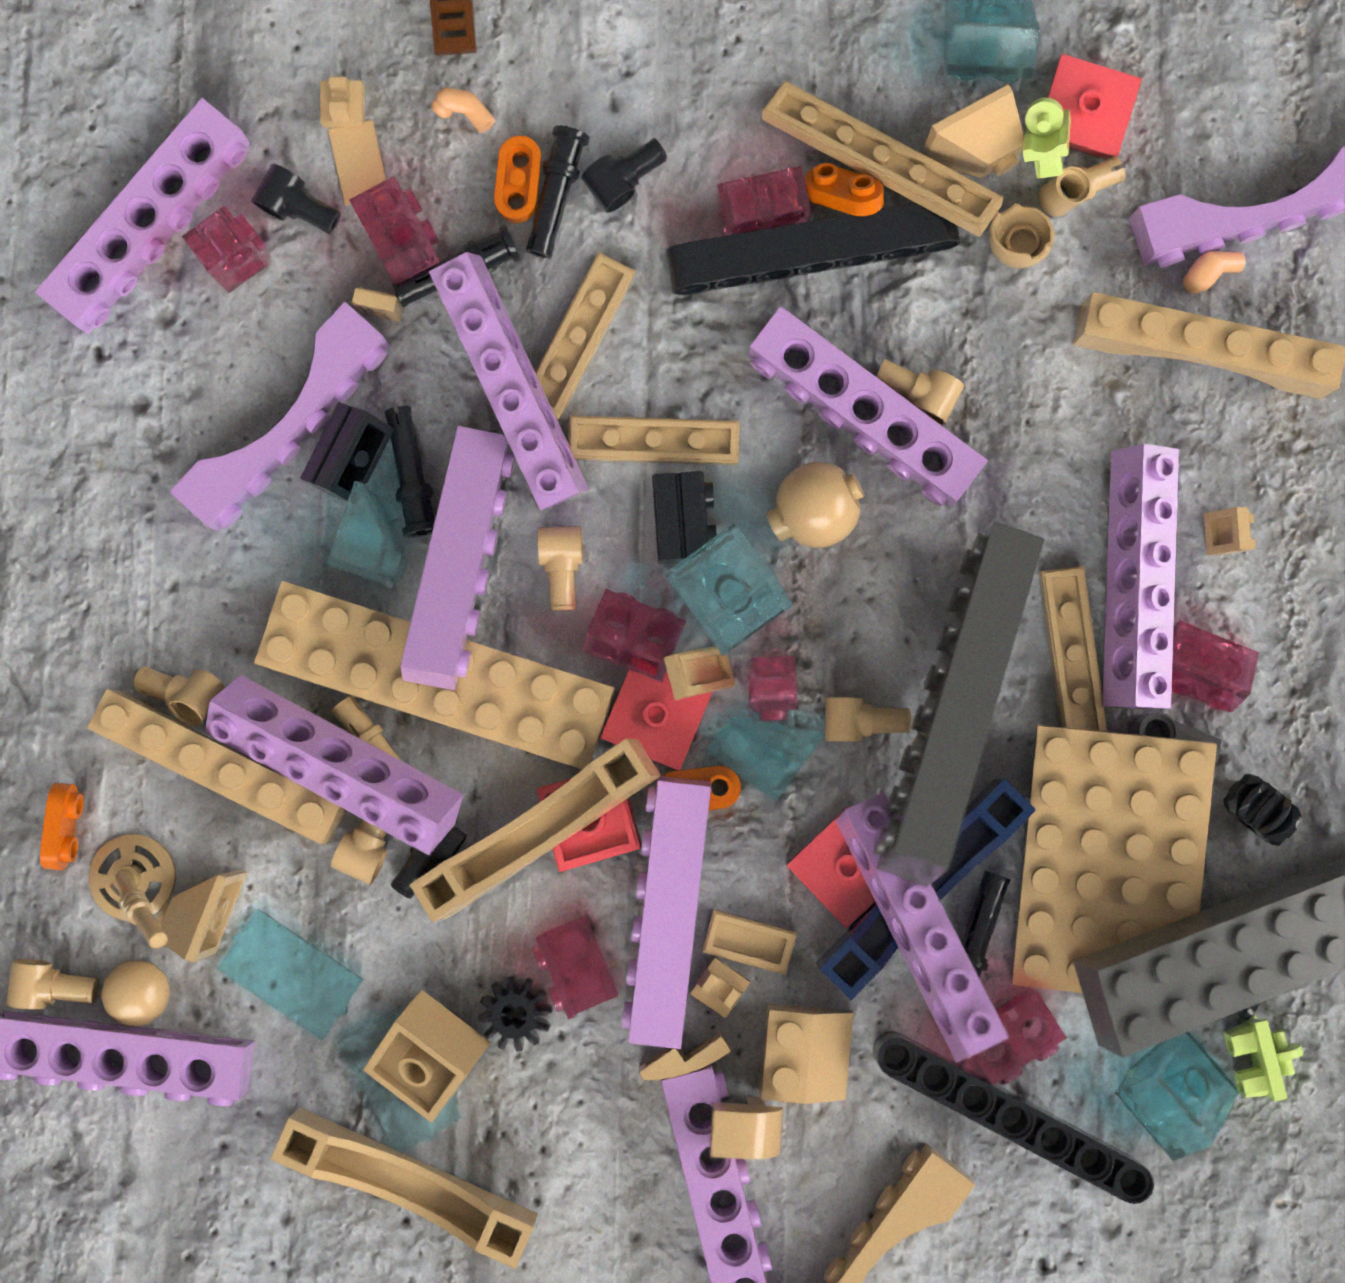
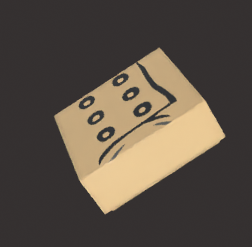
[352,287,403,322]

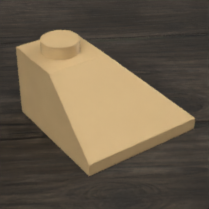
[921,84,1024,178]
[157,869,247,963]

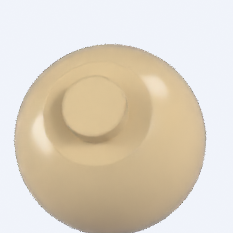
[766,462,864,548]

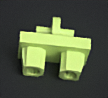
[1023,98,1071,178]
[1223,1014,1304,1102]

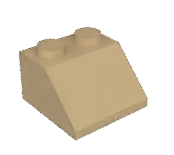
[363,990,491,1123]
[759,1003,853,1104]

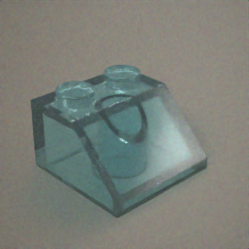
[944,0,1040,82]
[327,481,407,589]
[664,523,793,656]
[1115,1032,1239,1161]

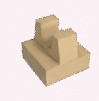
[320,77,365,128]
[1203,507,1256,556]
[690,956,750,1019]

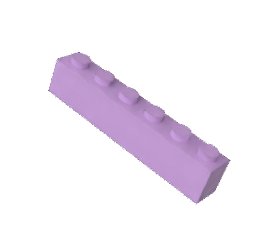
[400,426,515,690]
[622,776,711,1049]

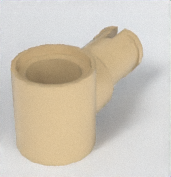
[1038,156,1126,217]
[876,359,964,425]
[537,526,583,610]
[134,666,225,727]
[825,698,911,742]
[331,820,387,885]
[6,959,99,1009]

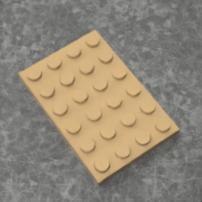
[1011,725,1217,993]

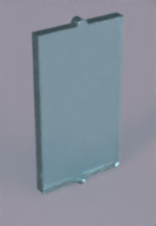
[217,909,364,1040]
[337,1005,462,1153]

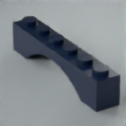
[815,778,1036,1001]

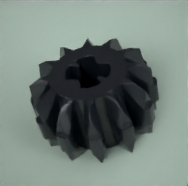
[1223,774,1302,846]
[478,975,553,1052]

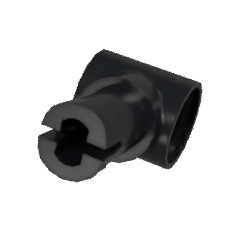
[581,138,667,213]
[251,163,341,234]
[391,826,468,899]

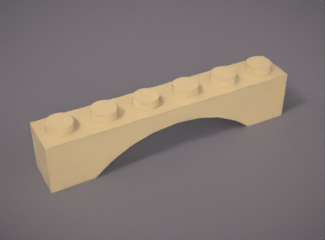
[1073,292,1345,399]
[87,689,347,845]
[410,738,661,922]
[270,1108,538,1269]
[823,1143,975,1283]

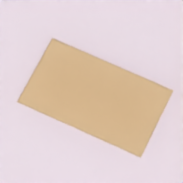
[328,120,390,205]

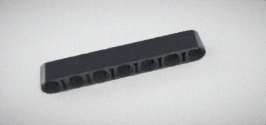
[665,203,961,295]
[873,1031,1154,1204]

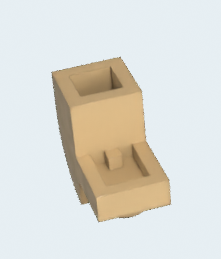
[710,1096,783,1159]

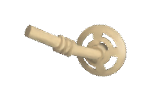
[89,834,176,949]

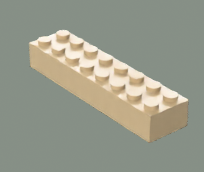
[254,581,616,769]

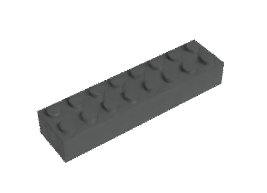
[874,521,1045,887]
[1073,856,1345,1058]

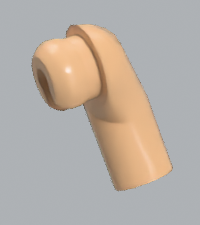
[431,87,495,133]
[1183,251,1246,294]

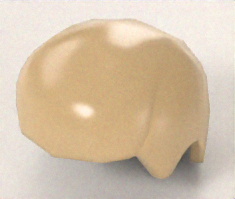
[988,203,1055,269]
[101,960,171,1027]

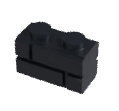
[300,402,394,505]
[652,471,717,565]

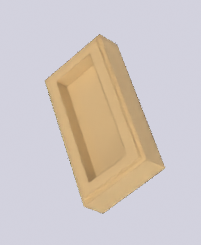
[664,645,735,700]
[702,909,797,975]

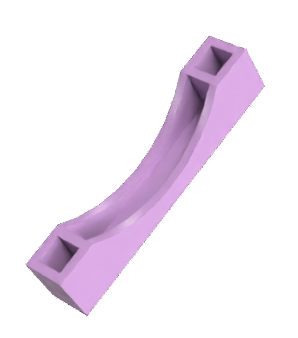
[1129,146,1345,268]
[169,302,389,532]

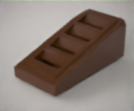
[430,0,477,56]

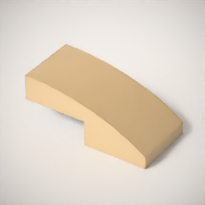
[639,1031,731,1081]

